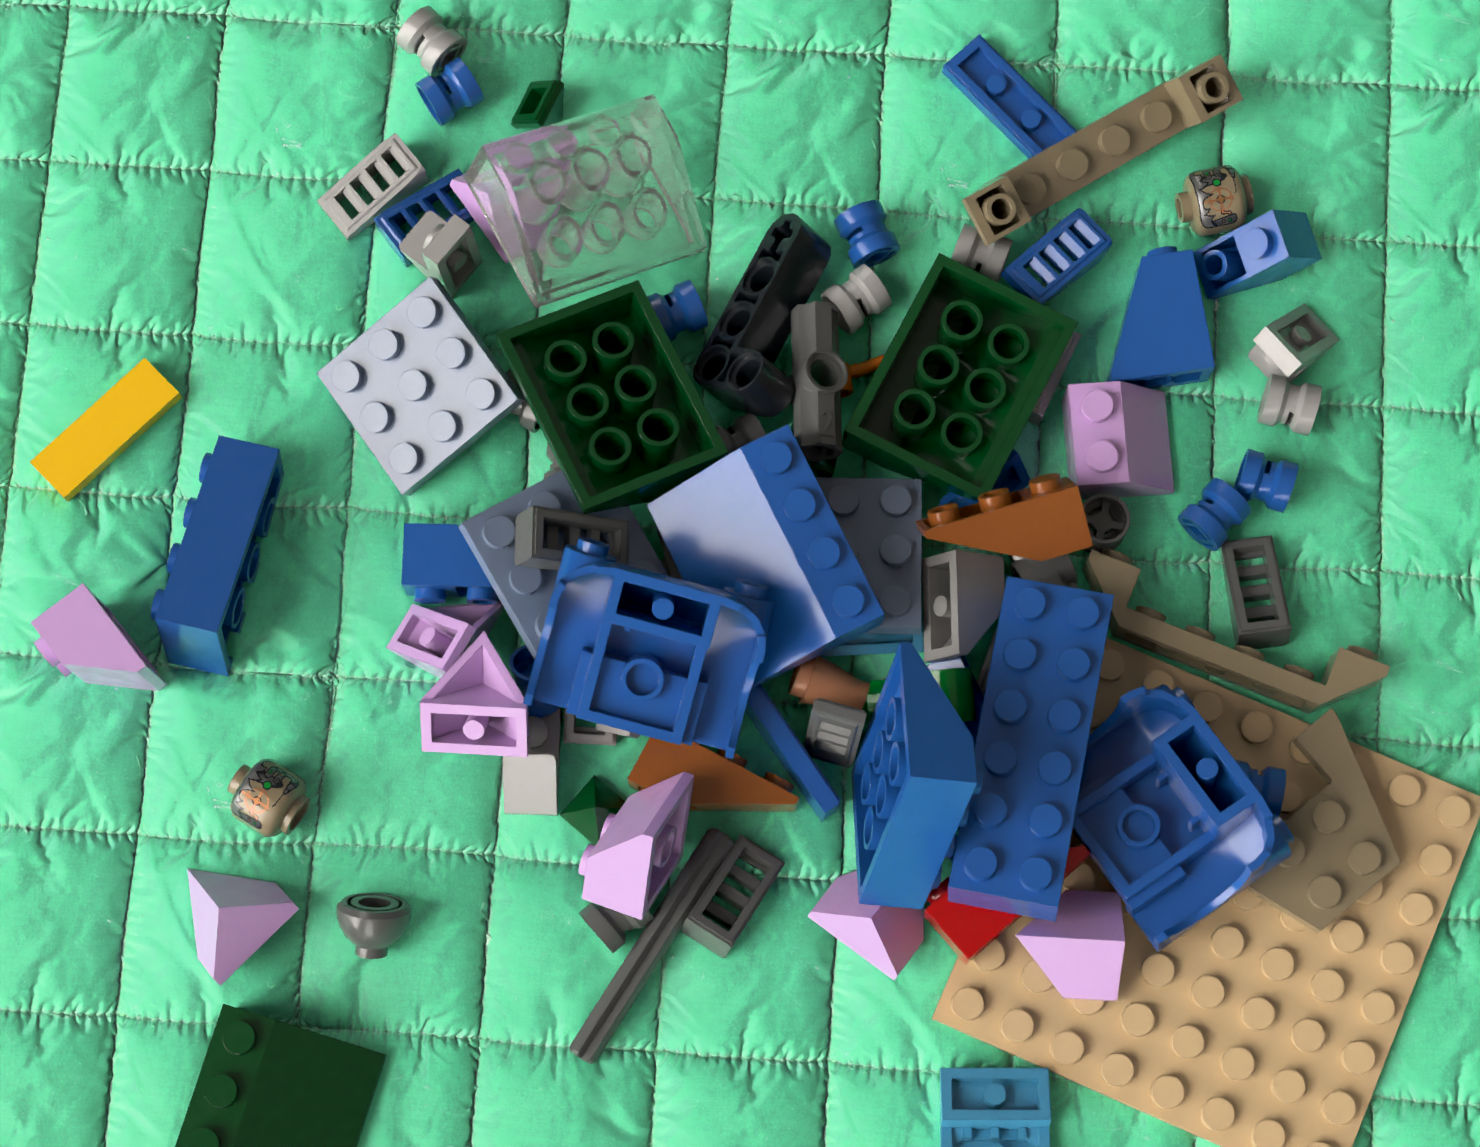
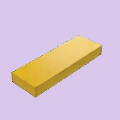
[30,358,182,502]

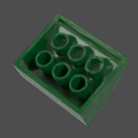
[842,253,1079,502]
[496,280,729,514]
[175,1004,387,1147]

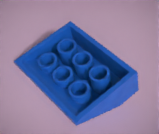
[647,424,885,689]
[851,641,984,909]

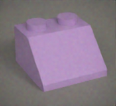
[1061,381,1174,500]
[30,583,167,691]
[579,772,694,920]

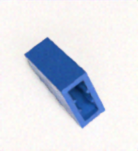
[1106,246,1215,389]

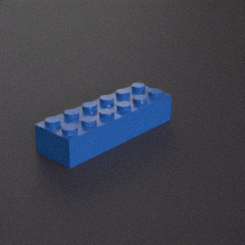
[948,576,1114,922]

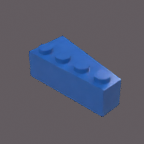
[151,435,284,677]

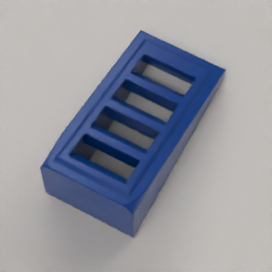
[374,168,474,268]
[1001,208,1112,305]

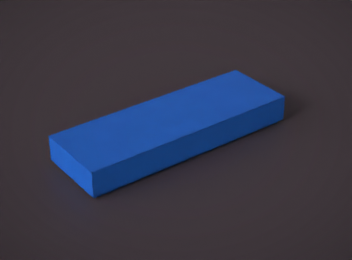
[942,34,1077,159]
[745,685,841,822]

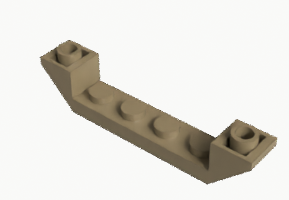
[961,54,1243,246]
[1082,549,1390,714]

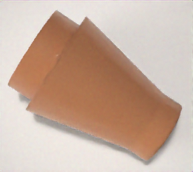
[788,655,870,710]

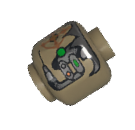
[1175,165,1254,237]
[228,759,311,837]

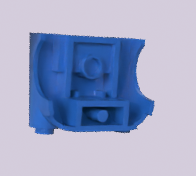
[523,537,776,759]
[1072,684,1294,952]

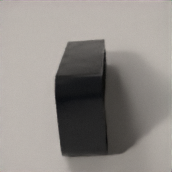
[693,213,831,417]

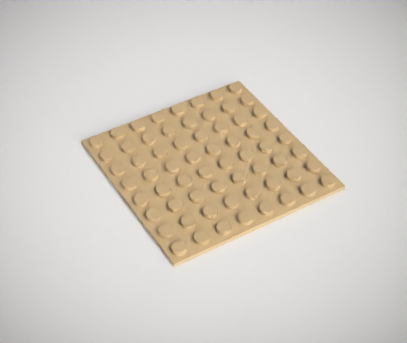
[932,637,1480,1147]

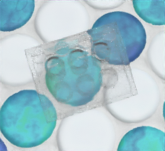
[464,94,707,308]

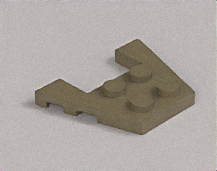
[1247,708,1401,933]

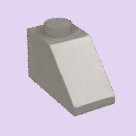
[922,549,1005,663]

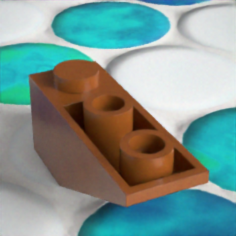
[915,473,1093,561]
[627,737,799,812]

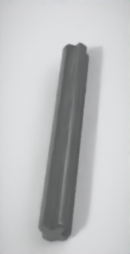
[570,828,734,1064]

